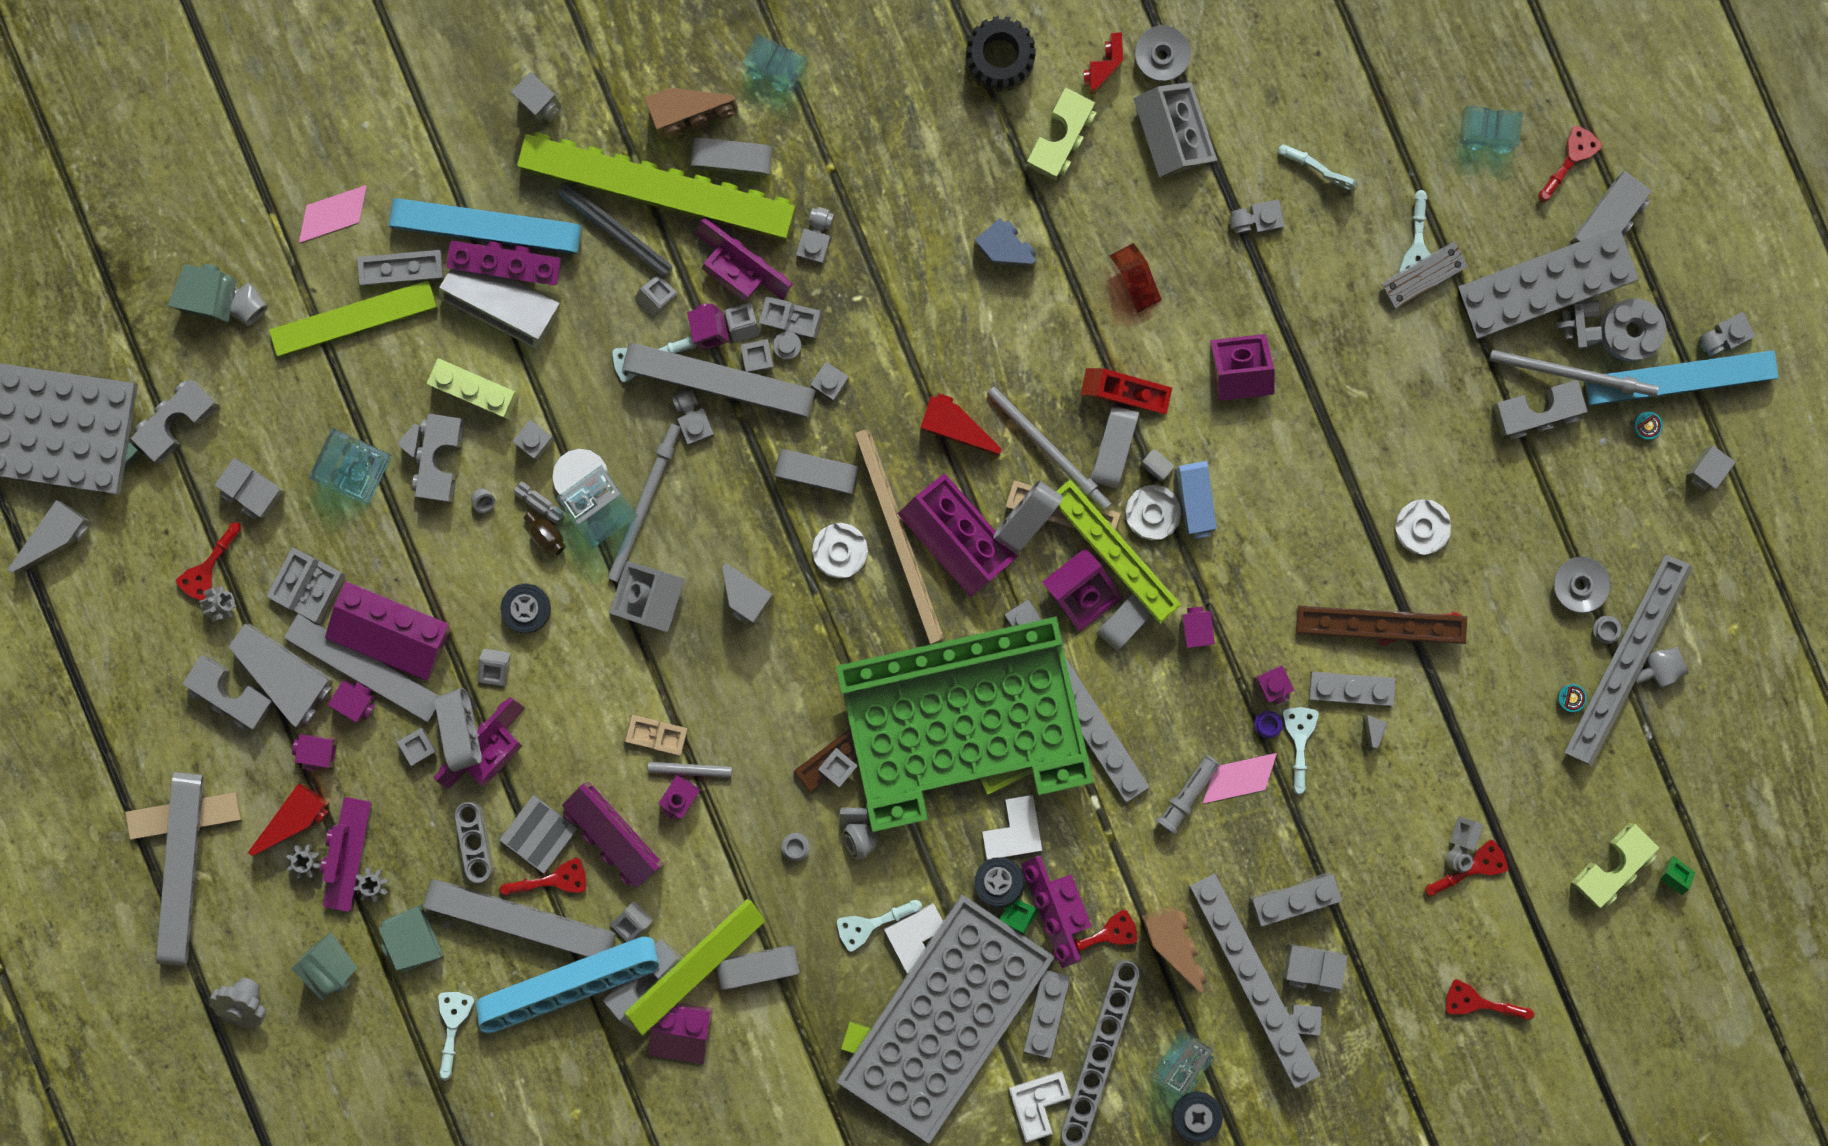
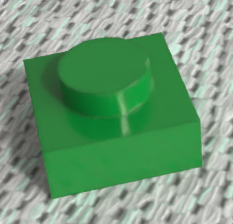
[1660,856,1696,895]
[1000,900,1038,935]

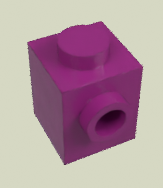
[687,303,729,351]
[1181,606,1215,648]
[1254,665,1294,705]
[328,681,376,722]
[292,734,338,771]
[658,775,701,820]

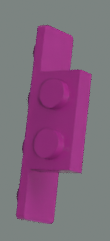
[695,218,792,302]
[446,241,561,286]
[434,697,525,789]
[320,797,372,912]
[1021,856,1092,968]

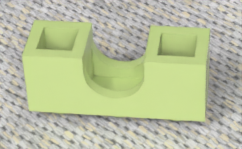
[1026,87,1097,181]
[427,358,519,420]
[1571,823,1659,908]

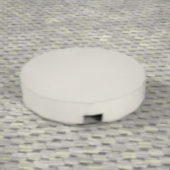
[552,449,609,505]
[1125,485,1181,541]
[1395,499,1451,555]
[812,523,868,579]

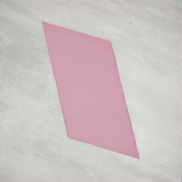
[299,185,367,243]
[1203,753,1277,803]

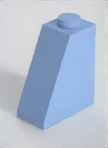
[1175,461,1217,539]

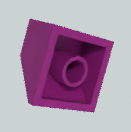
[1210,334,1275,401]
[1042,548,1123,632]
[649,1003,713,1064]

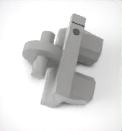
[1555,300,1603,350]

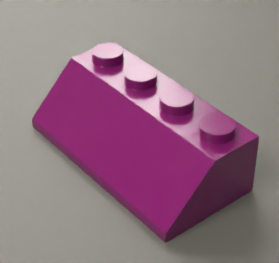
[897,473,1018,597]
[325,581,451,681]
[562,781,664,888]

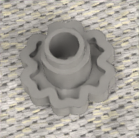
[209,978,266,1029]

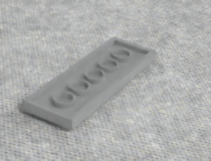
[1458,227,1639,339]

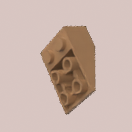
[645,88,739,140]
[1141,906,1207,992]

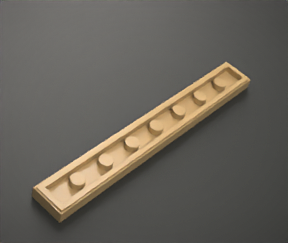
[855,430,944,644]

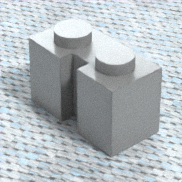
[511,72,561,125]
[215,458,285,519]
[1283,944,1348,993]

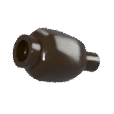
[523,511,566,557]

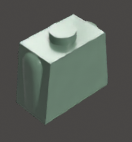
[168,264,236,322]
[379,904,444,972]
[291,932,357,1000]

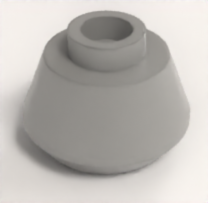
[843,824,878,860]

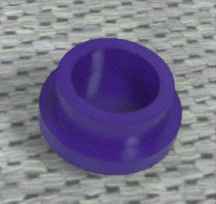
[1254,711,1282,739]

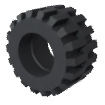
[966,16,1036,92]

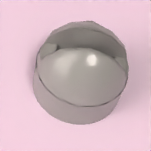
[471,488,495,513]

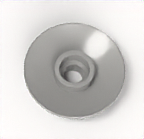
[1135,25,1191,81]
[1554,557,1610,612]

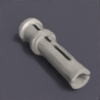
[1155,754,1221,835]

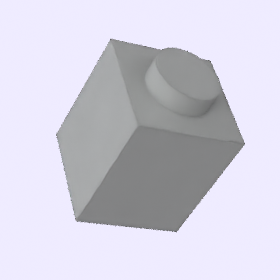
[513,420,556,461]
[1687,446,1735,491]

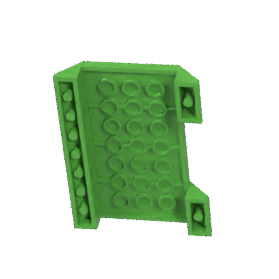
[836,617,1094,832]

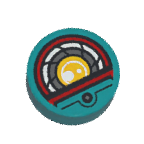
[1633,412,1663,440]
[1557,684,1587,712]

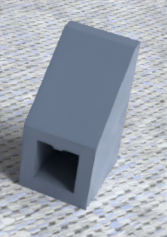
[974,218,1036,267]

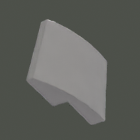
[266,547,346,624]

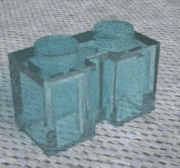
[743,33,808,93]
[1459,106,1523,153]

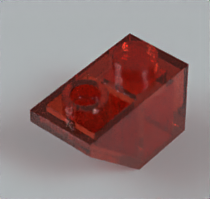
[1109,243,1162,313]

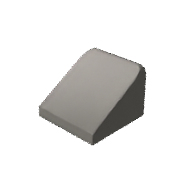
[635,274,678,317]
[724,303,760,342]
[398,424,422,459]
[1141,449,1174,481]
[478,649,510,687]
[1364,715,1387,749]
[840,807,868,829]
[610,901,653,942]

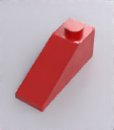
[1080,368,1173,415]
[920,393,1002,456]
[247,784,330,856]

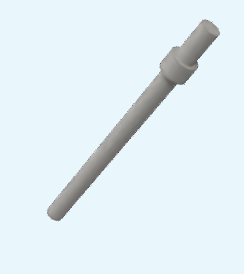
[1490,350,1659,397]
[987,386,1112,511]
[608,423,681,582]

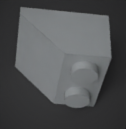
[609,561,685,632]
[722,563,774,625]

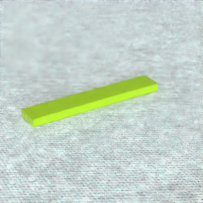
[269,280,438,357]
[1056,479,1181,624]
[624,899,765,1035]

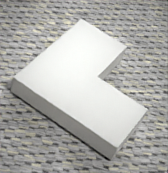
[982,795,1042,860]
[884,903,943,974]
[1009,1071,1071,1142]

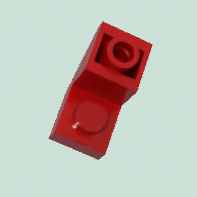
[1084,32,1123,94]

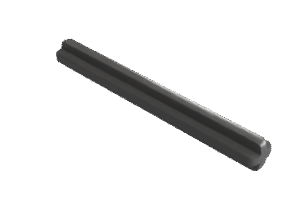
[558,183,673,278]

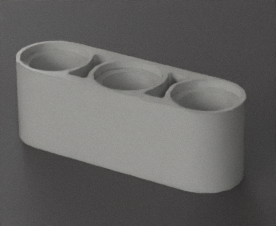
[690,138,773,176]
[1091,404,1139,489]
[774,449,859,494]
[993,480,1063,554]
[1096,591,1171,652]
[435,688,482,772]
[455,801,494,883]
[716,945,800,990]

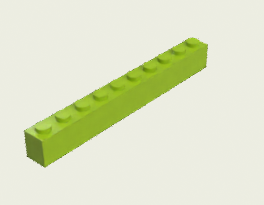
[517,132,796,242]

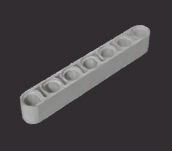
[622,343,816,417]
[156,772,204,966]
[423,879,616,957]
[1061,959,1139,1146]

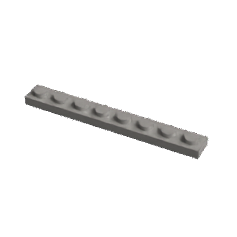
[1564,554,1693,766]
[1005,600,1149,802]
[1190,873,1320,1088]

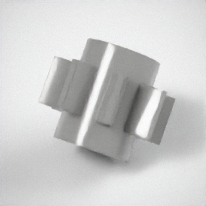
[199,586,236,622]
[286,844,321,879]
[354,867,390,902]

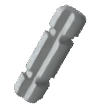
[513,482,564,524]

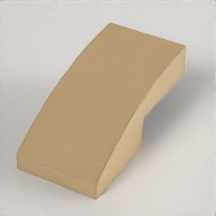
[624,714,688,755]

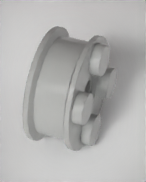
[1599,298,1666,361]

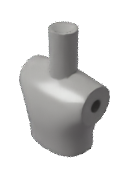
[230,282,268,327]
[1636,646,1689,688]

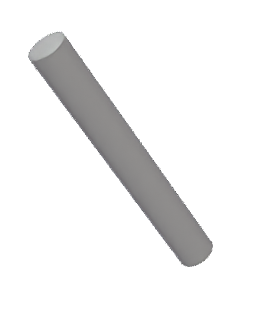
[648,762,732,778]

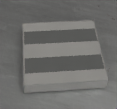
[500,795,579,873]

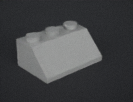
[1133,82,1217,177]

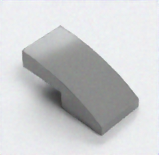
[759,296,823,339]

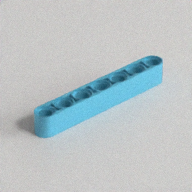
[388,198,582,254]
[1585,351,1779,406]
[475,937,659,1033]

